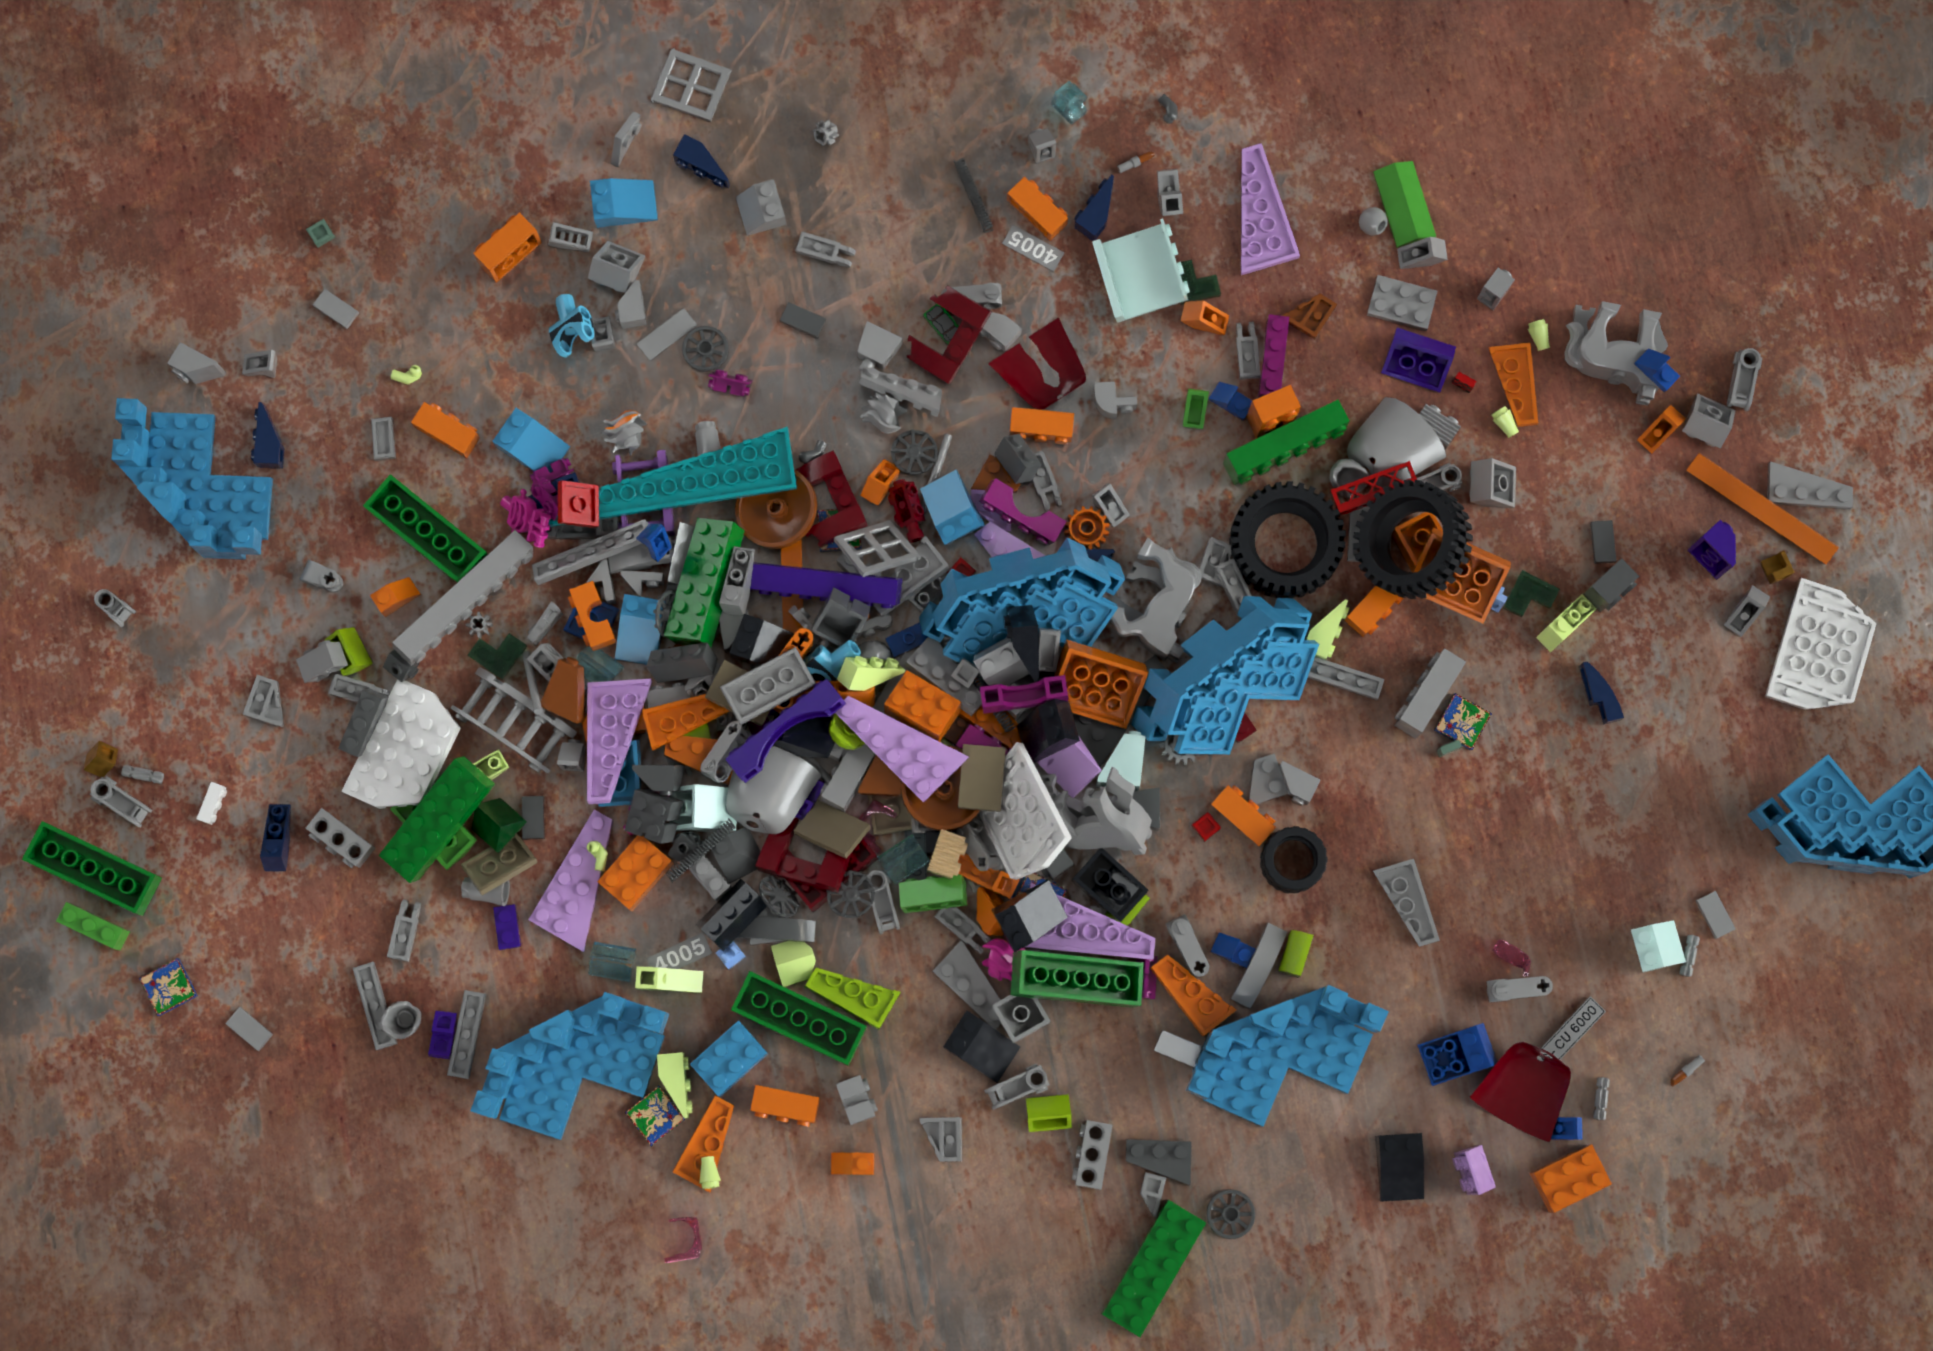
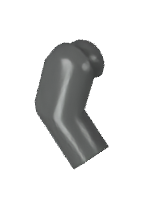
[1158,94,1178,124]
[799,440,827,464]

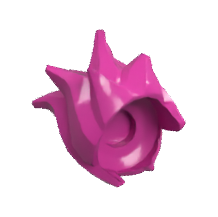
[982,938,1025,981]

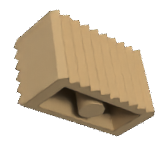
[927,829,968,879]

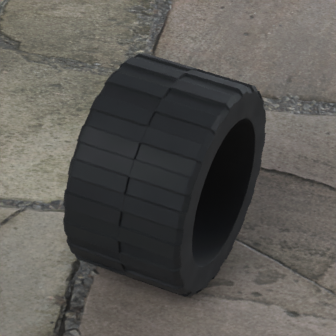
[1260,826,1328,894]

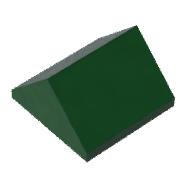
[472,798,527,853]

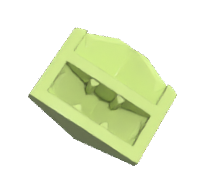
[771,940,816,987]

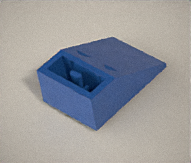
[1418,1023,1497,1086]

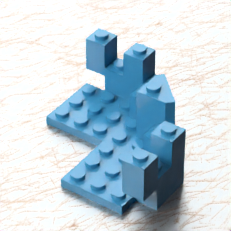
[111,398,273,560]
[919,537,1125,666]
[1131,596,1319,755]
[1747,754,1933,879]
[1185,985,1389,1127]
[470,992,669,1140]

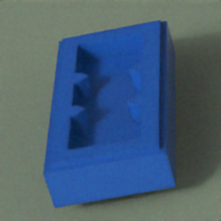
[885,622,928,658]

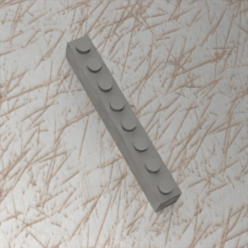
[392,530,533,666]
[820,652,919,812]

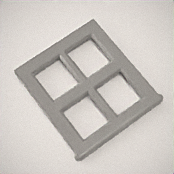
[650,48,731,122]
[834,520,921,577]

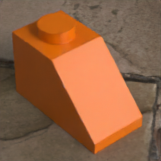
[1181,301,1229,335]
[1637,405,1686,454]
[860,459,901,505]
[370,577,421,617]
[976,887,1004,936]
[831,1152,875,1175]

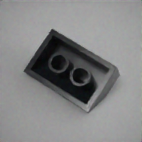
[696,879,767,951]

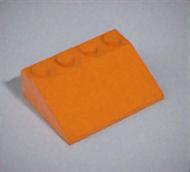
[1413,528,1511,624]
[1054,639,1149,729]

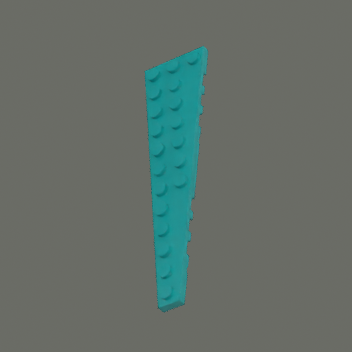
[545,426,797,527]

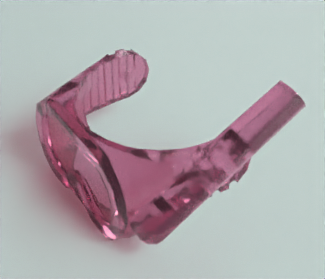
[858,800,897,854]
[1492,939,1531,977]
[664,1217,702,1263]

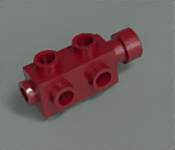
[888,479,926,543]

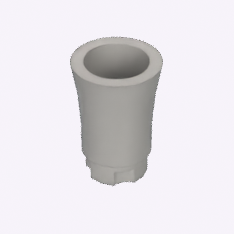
[695,421,721,457]
[461,877,510,906]

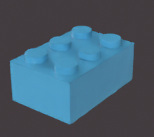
[690,1020,769,1097]

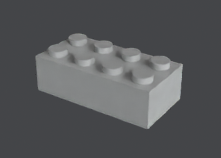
[1394,648,1466,739]

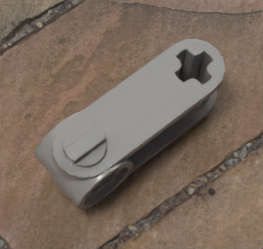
[941,283,1003,311]
[1727,348,1762,411]
[1417,463,1463,492]
[700,721,752,783]
[90,776,153,828]
[955,817,1004,871]
[863,869,900,935]
[1165,914,1209,977]
[1486,976,1553,1002]
[984,1063,1050,1110]

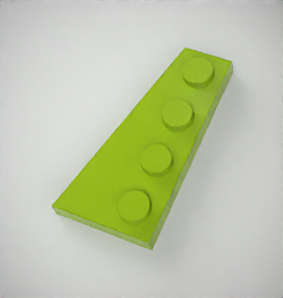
[805,968,901,1030]

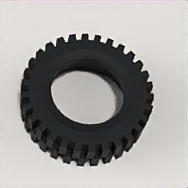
[1353,480,1473,599]
[1229,481,1346,599]

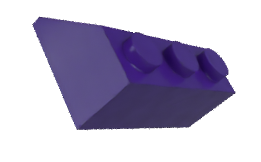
[1381,327,1456,393]
[1687,520,1736,580]

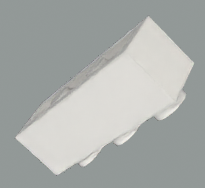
[197,782,227,825]

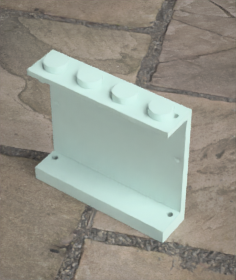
[1092,218,1190,323]

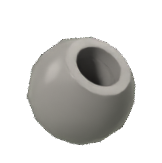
[1359,207,1388,236]

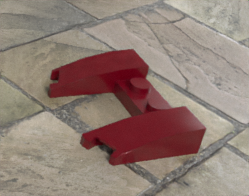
[907,285,992,384]
[796,450,868,548]
[755,818,853,893]
[786,839,879,912]

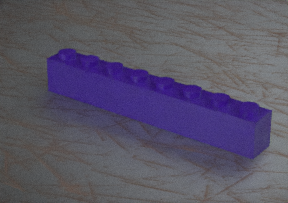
[750,562,902,608]

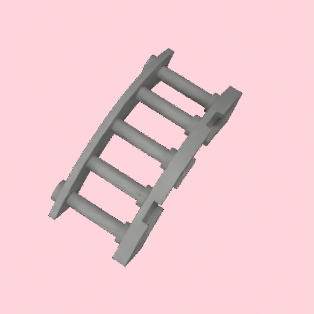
[451,667,577,773]

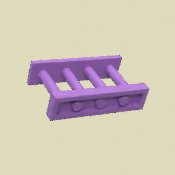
[612,450,675,536]

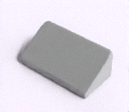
[1154,1030,1203,1067]

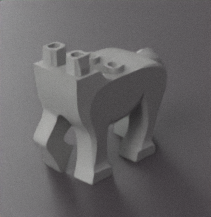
[1564,301,1668,406]
[1110,538,1202,664]
[1040,767,1152,855]

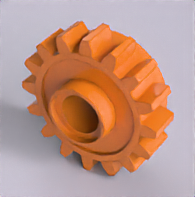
[1064,506,1109,549]

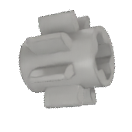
[812,119,839,146]
[465,611,493,639]

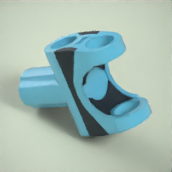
[549,294,594,358]
[803,640,861,681]

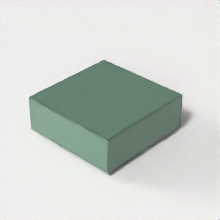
[306,219,335,248]
[1437,739,1462,758]

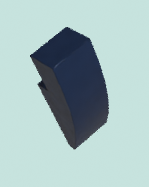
[1579,662,1624,725]

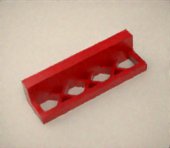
[1330,461,1417,517]

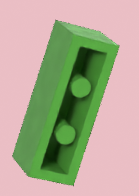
[899,874,967,913]
[56,902,130,951]

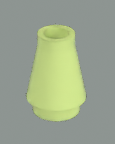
[1528,319,1550,351]
[1491,406,1519,438]
[699,1156,721,1189]

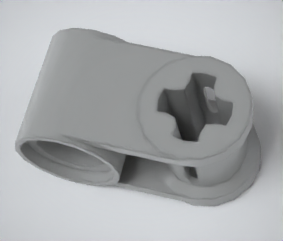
[300,560,343,592]
[94,589,136,628]

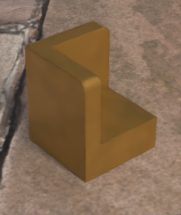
[1760,550,1795,585]
[83,741,118,778]

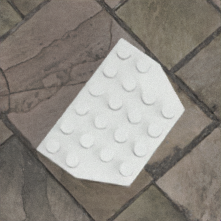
[1765,578,1877,710]
[341,679,461,809]
[979,742,1072,880]

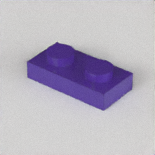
[493,904,521,950]

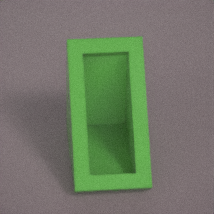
[1182,389,1209,429]

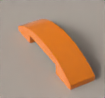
[958,854,1020,899]

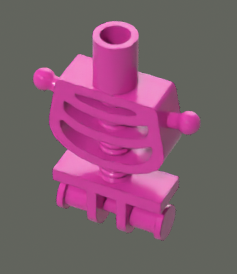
[500,489,551,548]

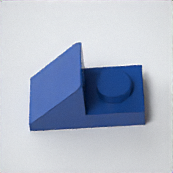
[1634,348,1680,392]
[1208,382,1252,421]
[636,524,672,562]
[1210,932,1256,969]
[1551,1117,1583,1140]

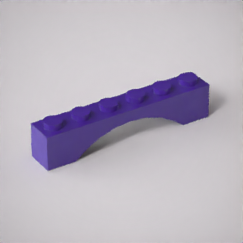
[726,679,847,783]

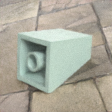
[1096,731,1146,791]
[669,784,737,832]
[1631,921,1686,973]

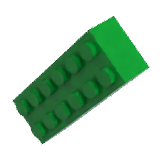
[1223,400,1350,485]
[363,474,488,583]
[664,518,745,648]
[379,756,495,883]
[22,821,162,916]
[1010,950,1143,1008]
[731,971,867,1066]
[1101,1200,1206,1337]

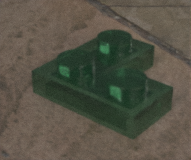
[1180,260,1221,305]
[1503,570,1560,617]
[468,633,527,680]

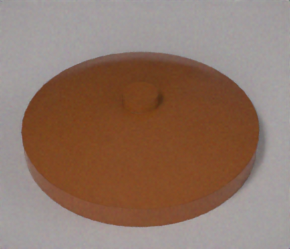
[735,470,817,549]
[901,745,981,831]

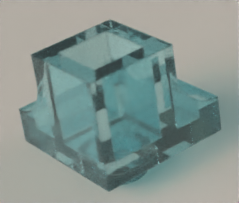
[1051,81,1087,125]

